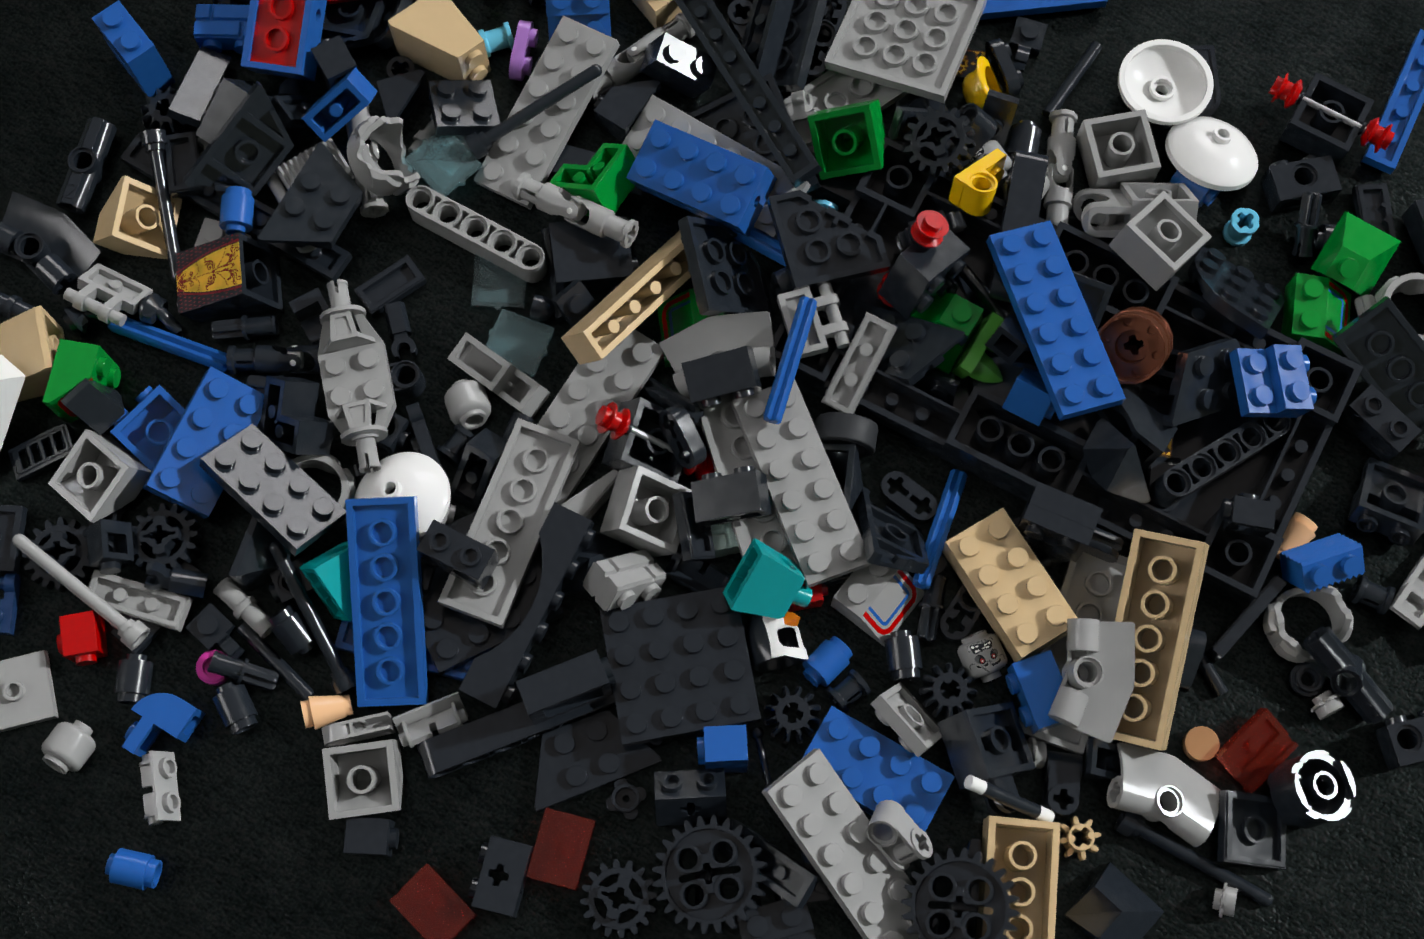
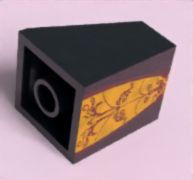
[175,232,283,323]

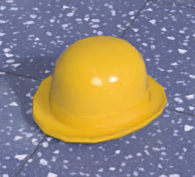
[962,56,1003,109]

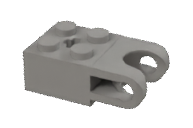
[1072,182,1199,238]

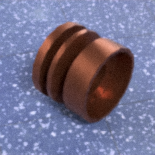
[1098,307,1173,384]

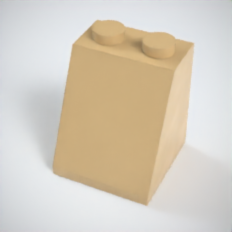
[387,0,491,81]
[0,306,65,402]

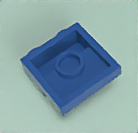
[546,0,612,41]
[1229,344,1317,418]
[110,385,185,471]

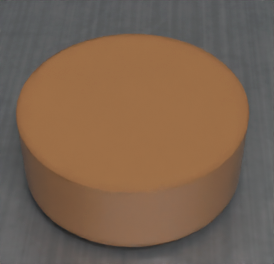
[1182,726,1220,762]

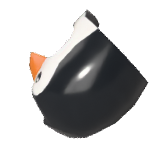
[745,611,808,672]

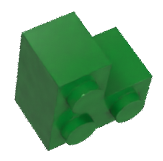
[549,143,635,216]

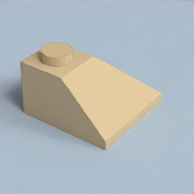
[93,175,183,259]

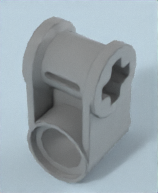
[866,800,933,872]

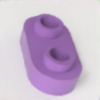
[509,20,539,81]

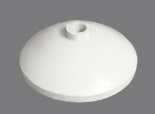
[1118,39,1214,125]
[1165,116,1258,191]
[354,452,451,542]

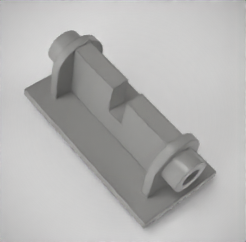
[392,692,469,748]
[139,750,181,825]

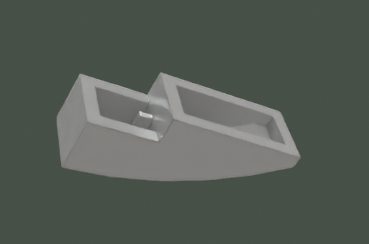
[447,332,551,419]

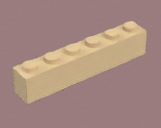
[561,230,691,365]

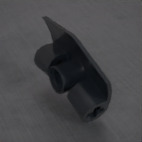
[0,192,102,295]

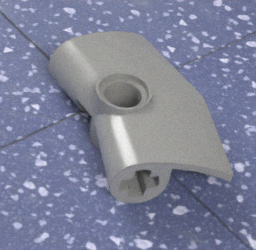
[659,311,776,399]
[1048,618,1135,743]
[1107,742,1221,847]

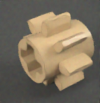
[1060,816,1101,861]

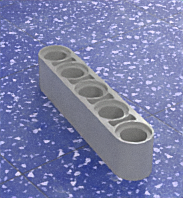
[405,185,547,283]

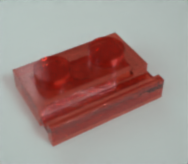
[1214,708,1299,793]
[526,807,595,891]
[389,863,477,939]

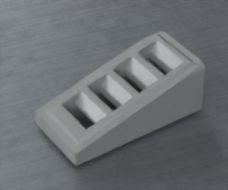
[561,469,618,520]

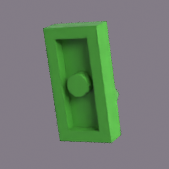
[952,312,1004,383]

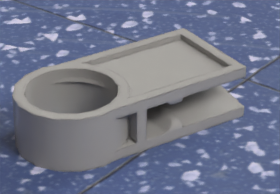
[322,711,395,747]

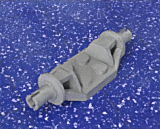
[318,279,397,473]

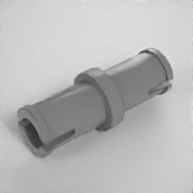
[213,577,272,638]

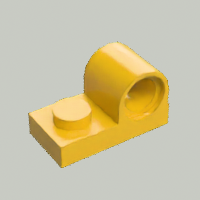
[948,148,1007,216]

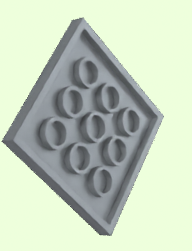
[824,0,987,103]

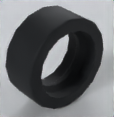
[815,412,878,457]

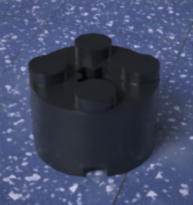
[1267,750,1356,829]

